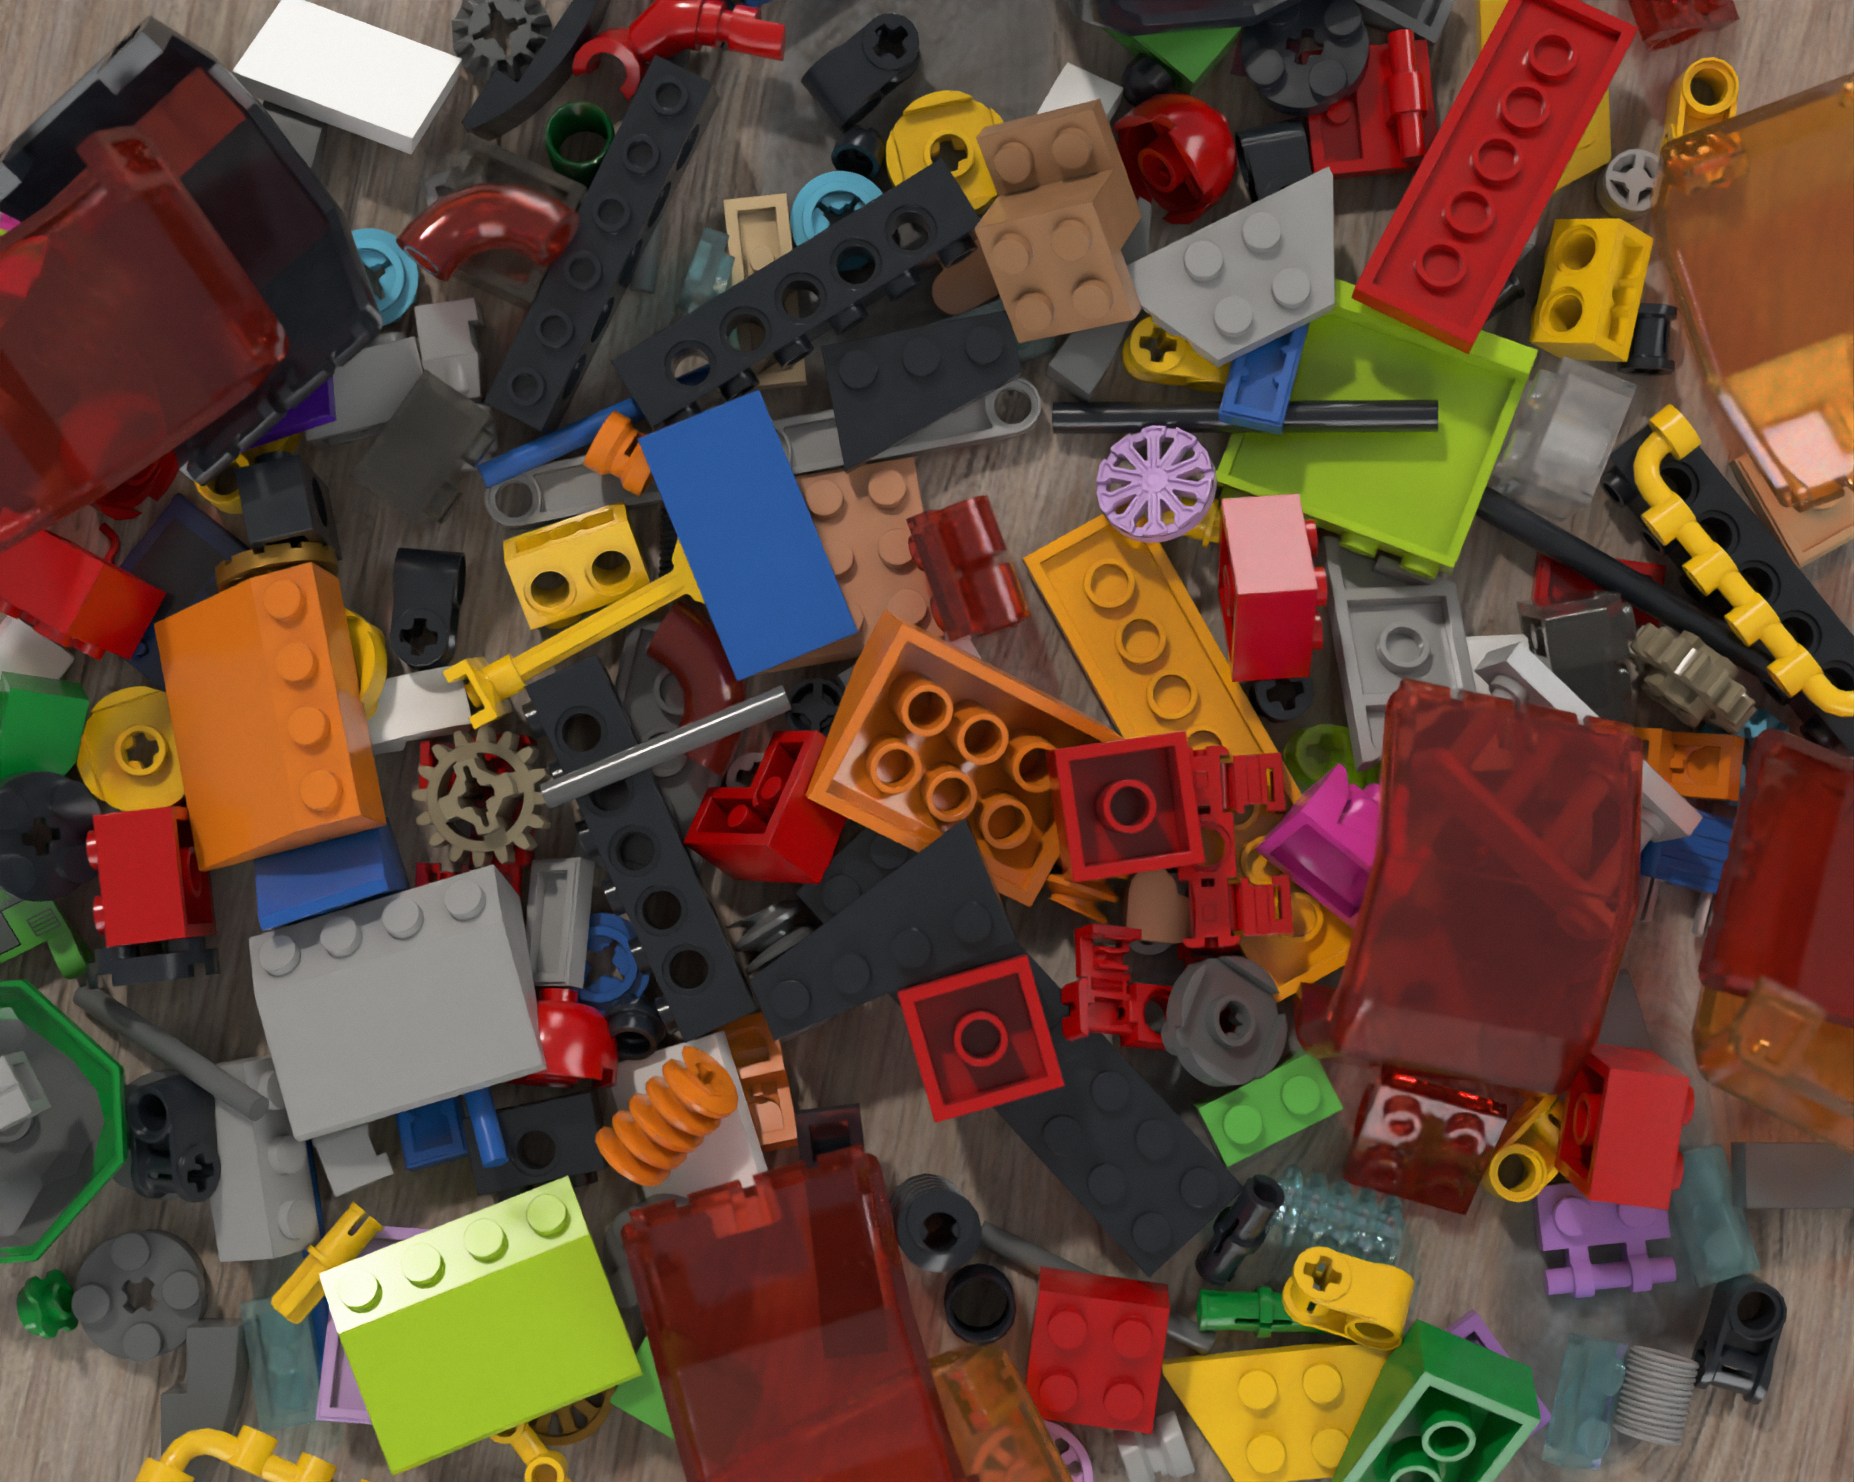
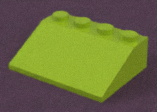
[319,1176,643,1476]

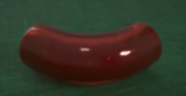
[396,183,579,282]
[646,601,746,777]

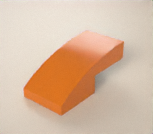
[1609,726,1745,802]
[712,1012,798,1153]

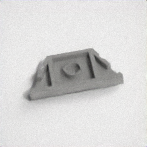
[1127,167,1335,368]
[1318,536,1478,772]

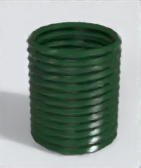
[544,101,615,192]

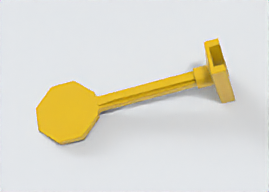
[442,539,705,729]

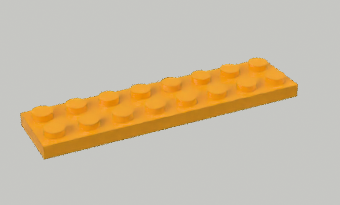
[1022,501,1374,1003]

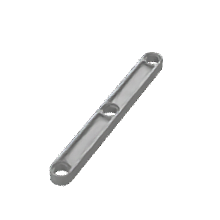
[485,377,1041,530]

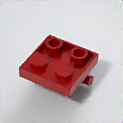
[1298,29,1437,180]

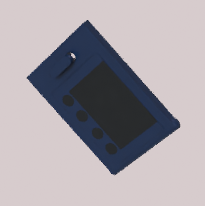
[119,493,257,692]

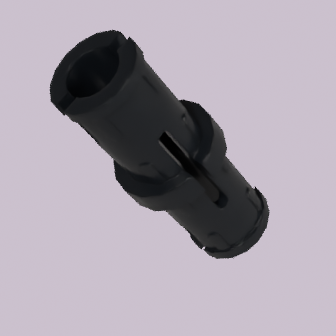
[1195,1174,1285,1286]

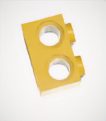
[1528,218,1654,362]
[503,500,651,630]

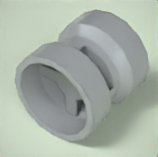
[1113,1410,1195,1482]

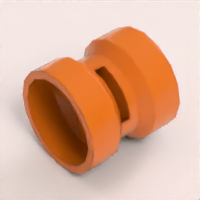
[583,410,654,498]

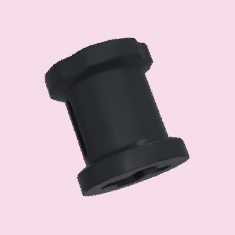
[1617,303,1678,376]
[1249,677,1314,723]

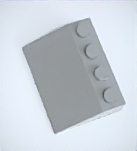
[248,864,547,1142]

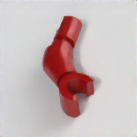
[572,0,786,100]

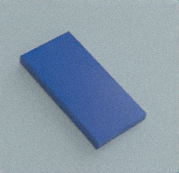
[638,389,858,681]

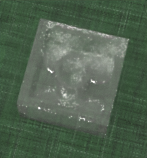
[1491,356,1637,522]

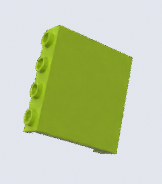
[1216,278,1538,580]

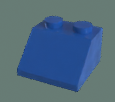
[254,817,411,931]

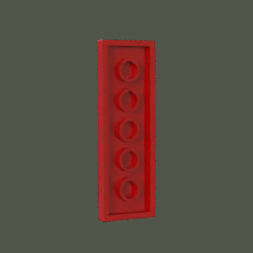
[1351,0,1638,355]

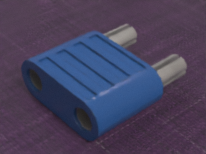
[1629,809,1750,939]

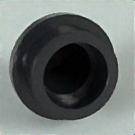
[603,994,666,1060]

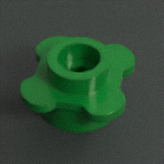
[16,1269,78,1339]

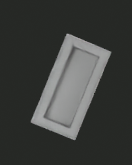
[525,857,595,989]

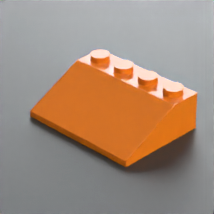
[154,562,387,872]
[806,609,1123,908]

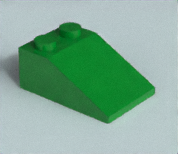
[1331,1319,1541,1482]

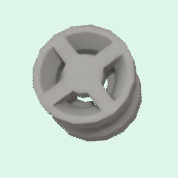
[1594,149,1668,222]

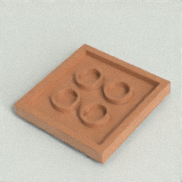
[756,457,945,675]

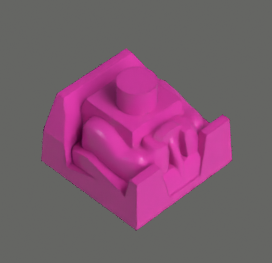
[1254,763,1430,930]

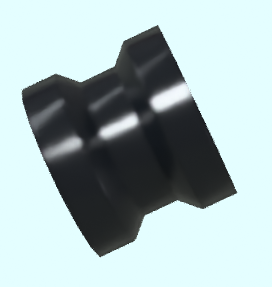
[785,677,844,738]

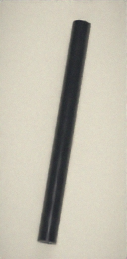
[1052,400,1438,434]
[1475,486,1784,693]

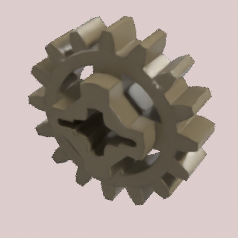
[1623,623,1757,735]
[412,727,552,867]

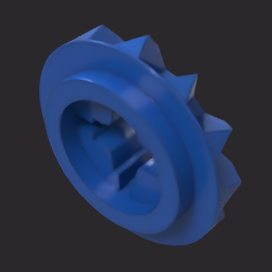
[570,913,651,1014]

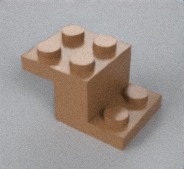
[974,99,1142,344]

